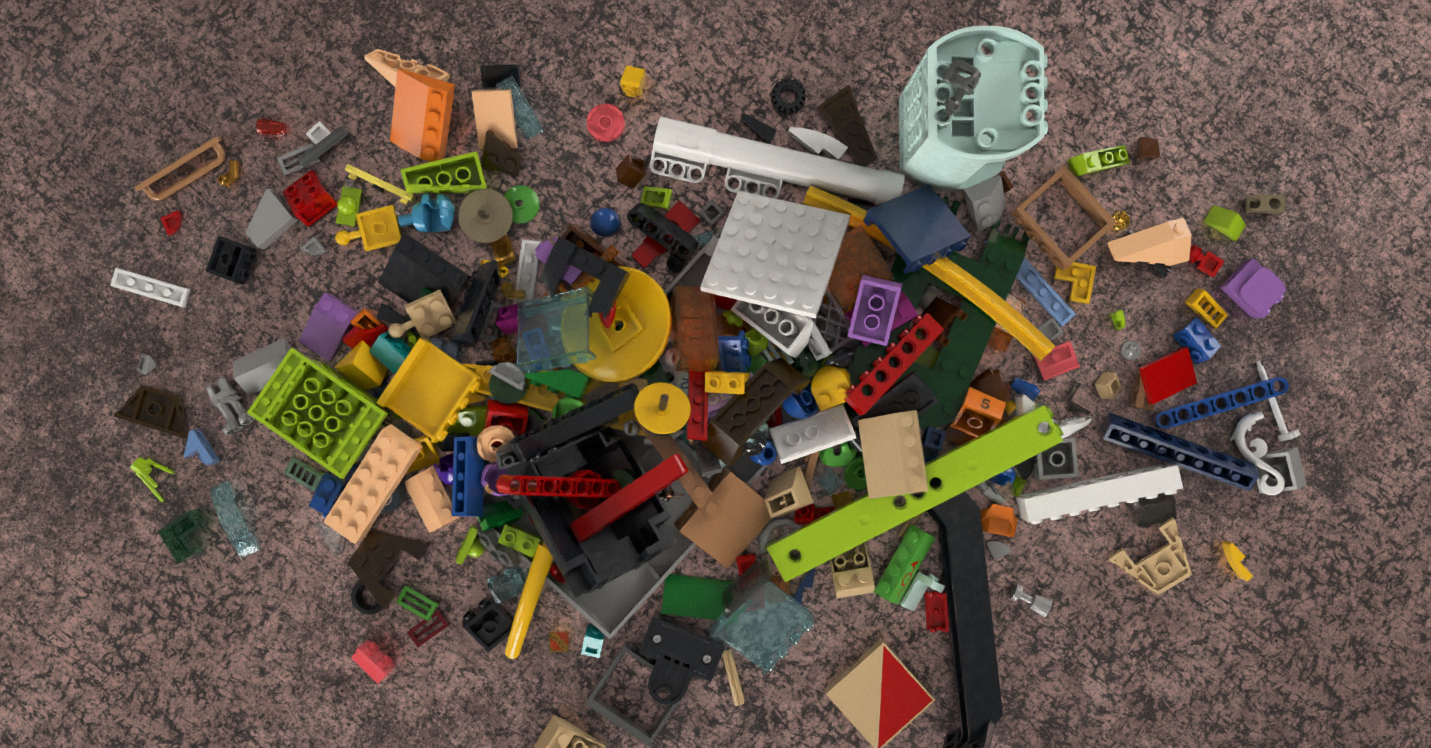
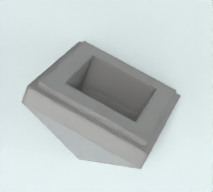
[137,353,157,375]

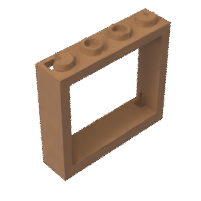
[1010,165,1117,271]

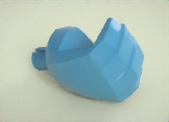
[398,193,455,233]

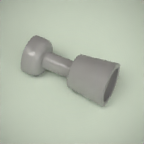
[1009,584,1053,617]

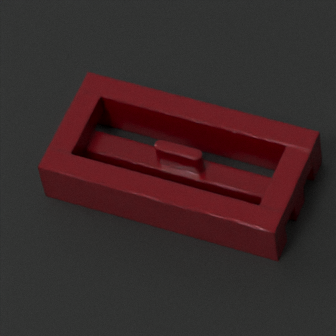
[407,609,450,647]

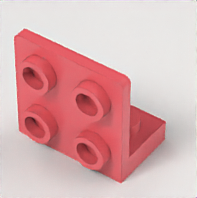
[351,640,395,684]

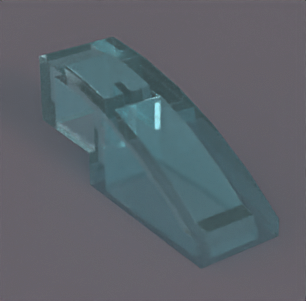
[496,75,544,139]

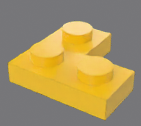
[1053,262,1096,304]

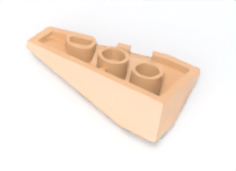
[364,49,450,88]
[1107,218,1192,266]

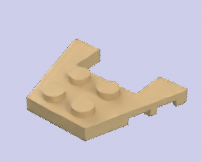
[1108,517,1192,595]

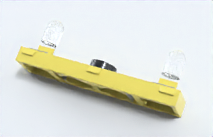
[343,164,417,216]

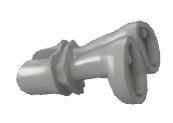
[206,377,255,436]

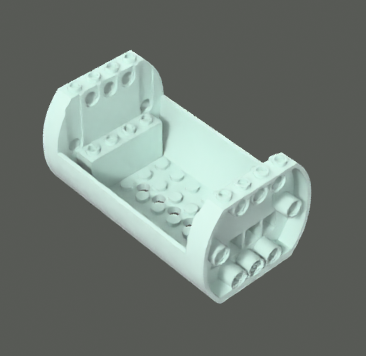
[899,26,1048,192]

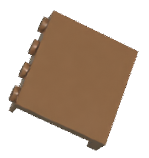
[674,466,773,569]

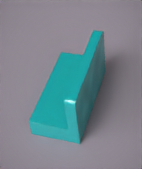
[369,331,412,374]

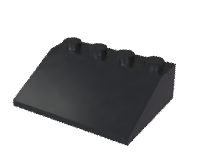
[378,233,471,308]
[450,260,502,348]

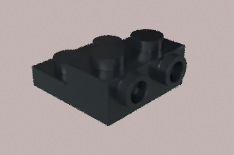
[206,236,257,285]
[462,597,513,652]

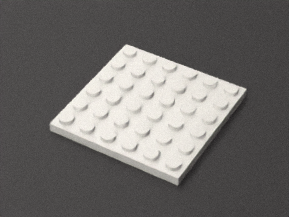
[700,191,850,318]

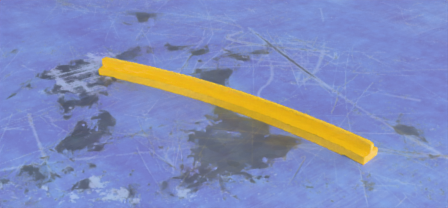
[803,186,1055,361]

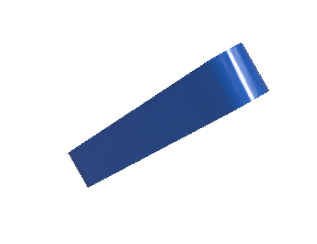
[1152,377,1289,429]

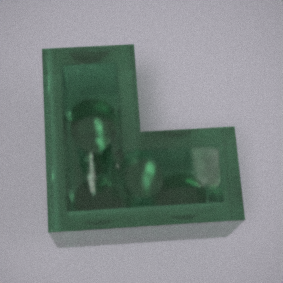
[157,508,209,564]

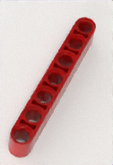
[569,453,689,543]
[496,475,620,498]

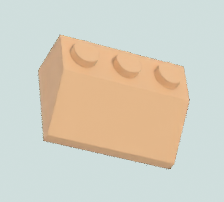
[404,466,460,533]

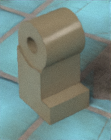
[1245,195,1286,216]

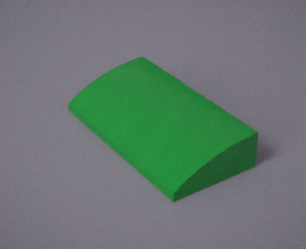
[661,574,741,622]

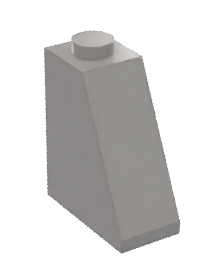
[245,189,299,249]

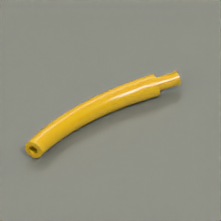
[505,541,553,659]

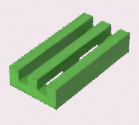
[396,585,439,621]

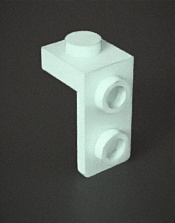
[901,571,945,611]

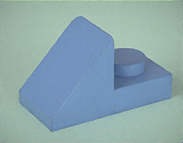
[184,429,221,466]

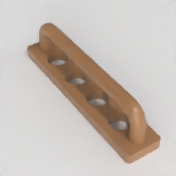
[135,135,225,201]

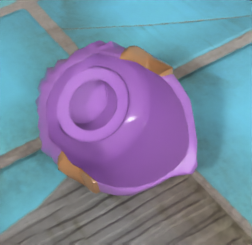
[481,462,509,497]

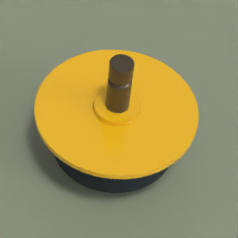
[634,383,691,436]

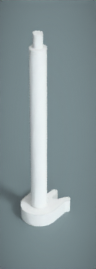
[1256,361,1301,442]

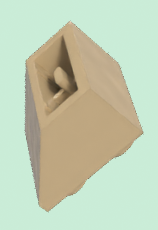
[765,466,813,518]

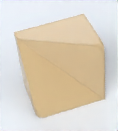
[1094,372,1122,400]

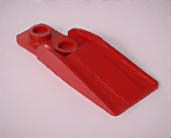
[631,201,700,268]

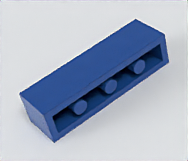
[452,436,484,517]

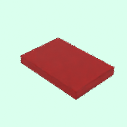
[1139,347,1197,405]

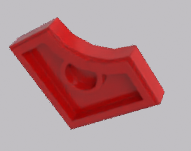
[342,323,389,349]

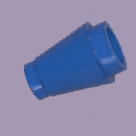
[1010,377,1041,402]

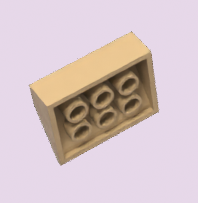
[858,410,929,499]

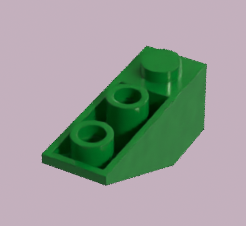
[525,369,591,400]

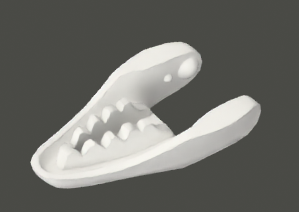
[1038,416,1092,439]

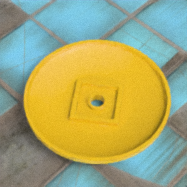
[561,266,672,383]

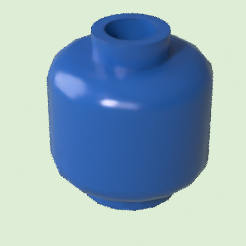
[749,439,777,465]

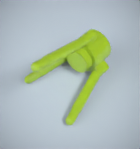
[130,457,174,502]

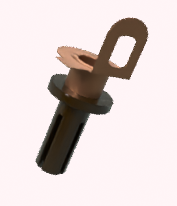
[658,486,685,502]

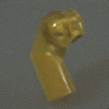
[501,282,526,299]

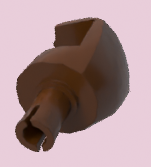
[970,369,1011,425]

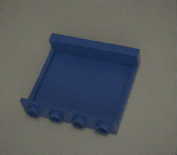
[863,184,971,274]

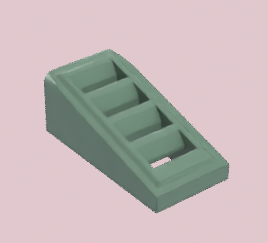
[284,456,325,492]

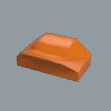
[980,504,1018,537]

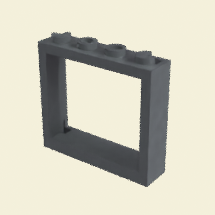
[585,642,688,746]

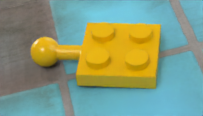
[335,205,402,252]

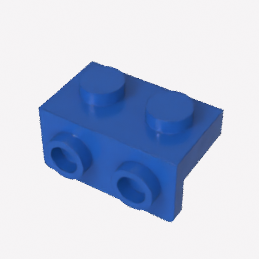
[1173,317,1221,364]

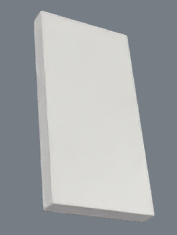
[769,404,856,464]

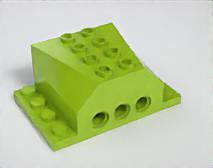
[247,348,388,479]

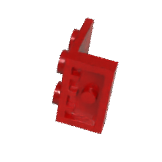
[282,170,337,227]

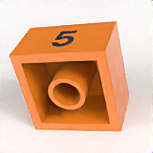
[950,387,1006,437]

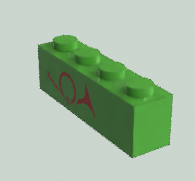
[873,524,936,605]

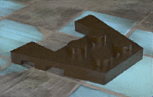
[348,531,429,610]

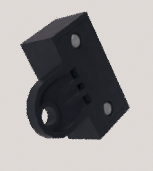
[638,611,726,705]

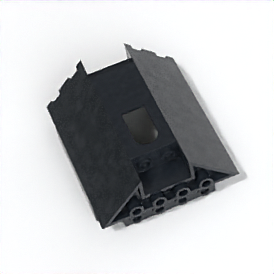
[505,425,678,598]

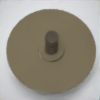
[458,189,513,243]

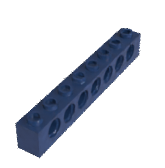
[1101,413,1259,491]

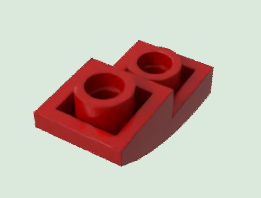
[794,504,836,525]

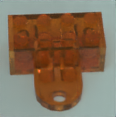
[671,286,751,371]

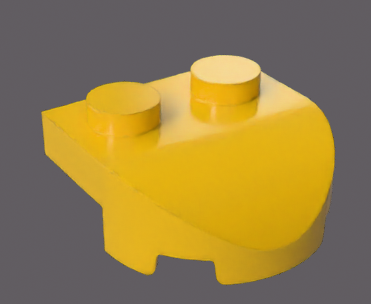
[811,364,852,412]

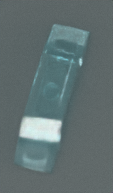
[210,480,260,558]

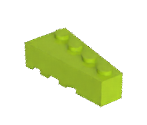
[400,151,487,193]

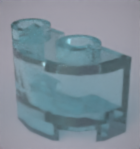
[486,567,526,605]

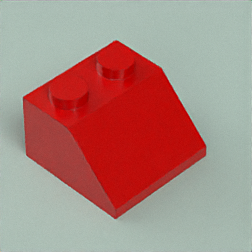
[483,399,528,446]

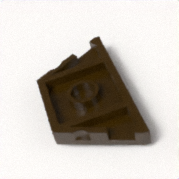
[114,385,187,438]

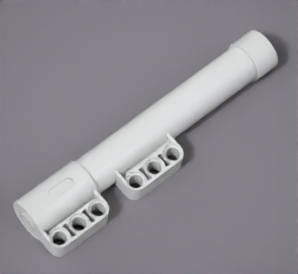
[650,116,905,206]

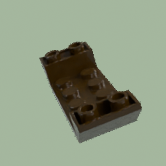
[701,357,810,468]

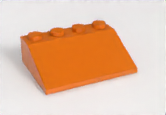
[390,68,455,162]

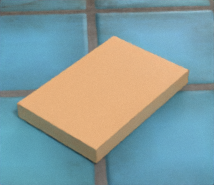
[472,89,518,149]

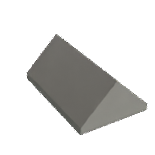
[233,338,291,396]

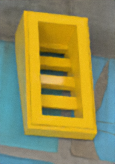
[1185,288,1228,329]

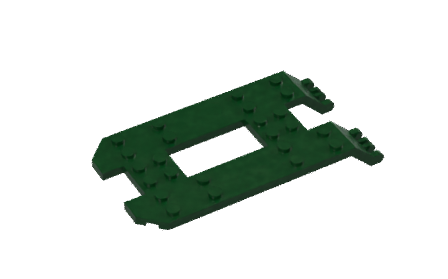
[847,193,1029,430]

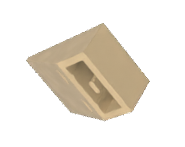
[829,542,875,599]
[533,715,606,748]

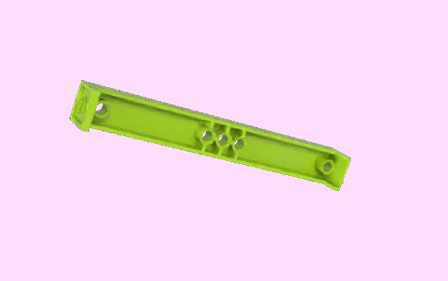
[767,402,1064,582]

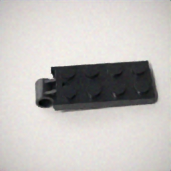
[848,370,939,452]

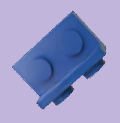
[717,331,751,373]
[309,472,347,518]

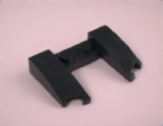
[539,236,630,318]

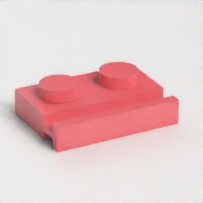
[1033,341,1080,381]

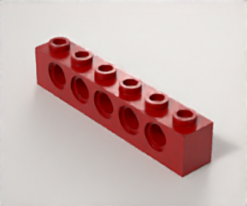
[844,313,944,416]

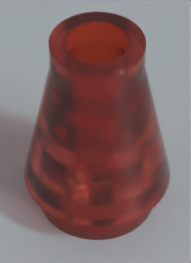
[256,117,286,136]

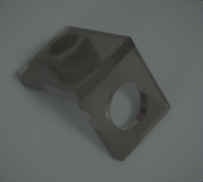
[1062,382,1091,416]

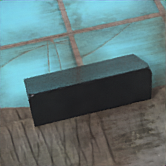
[480,64,521,88]

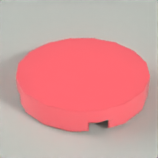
[587,104,625,142]

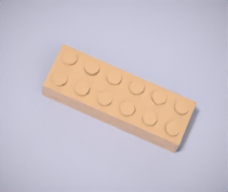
[324,424,423,544]

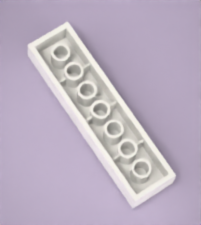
[1015,463,1183,524]

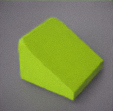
[745,328,768,356]

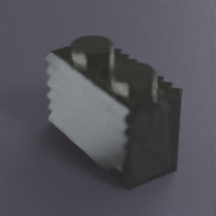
[1132,493,1177,528]

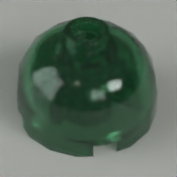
[791,345,822,379]

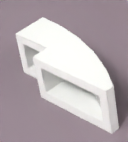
[787,127,848,161]

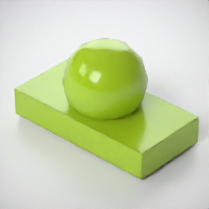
[336,186,363,227]
[455,524,485,565]

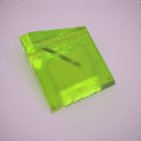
[1010,476,1026,498]

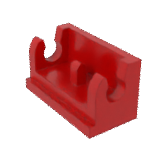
[924,590,949,633]

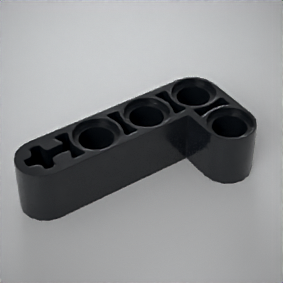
[627,203,698,273]

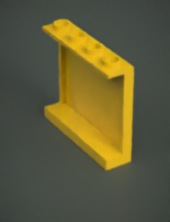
[376,338,482,443]

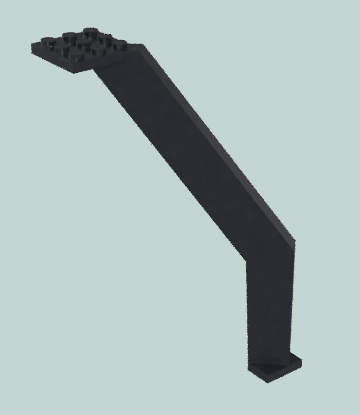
[913,477,1003,748]

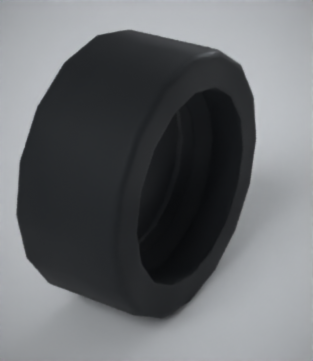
[351,580,390,615]

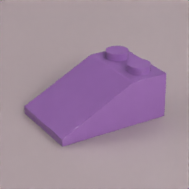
[848,275,902,346]
[299,293,359,362]

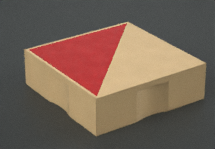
[824,638,936,748]

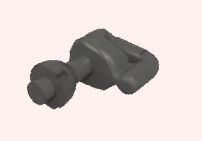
[942,60,981,116]

